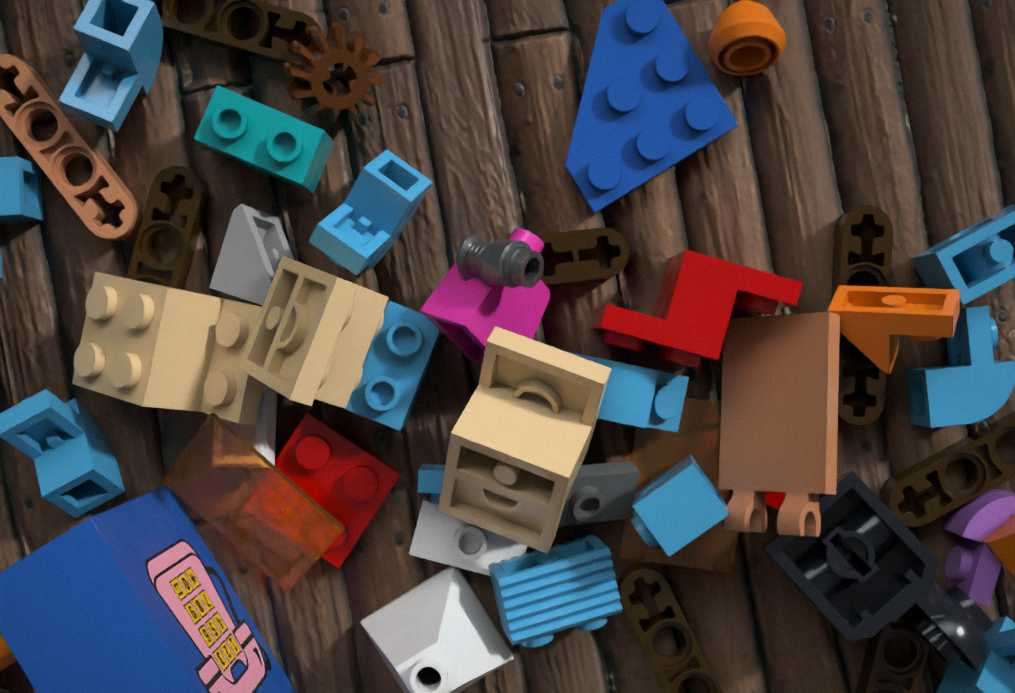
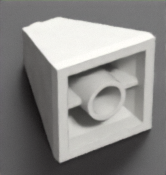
[360,566,514,693]

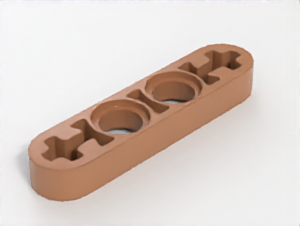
[0,54,143,241]

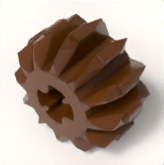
[283,22,383,125]

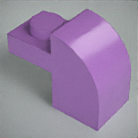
[941,489,1015,605]

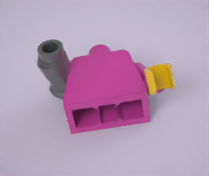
[420,228,550,366]

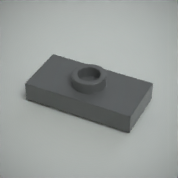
[558,461,640,527]

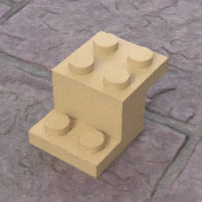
[238,256,389,409]
[72,272,264,425]
[438,326,612,554]

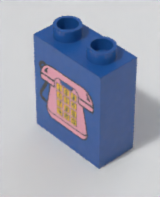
[0,484,297,693]

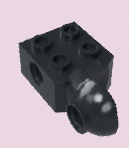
[761,470,994,673]

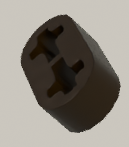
[537,227,629,286]

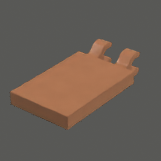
[718,312,840,537]

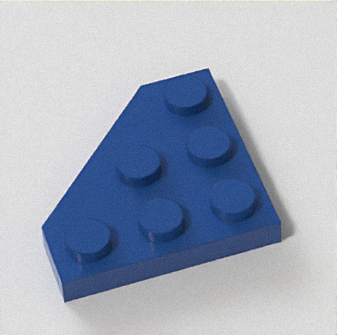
[564,0,739,215]

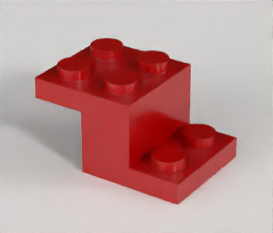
[591,250,803,368]

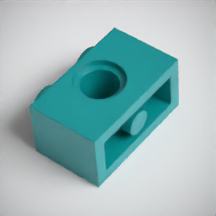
[194,85,335,194]

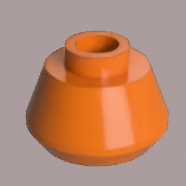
[707,0,786,76]

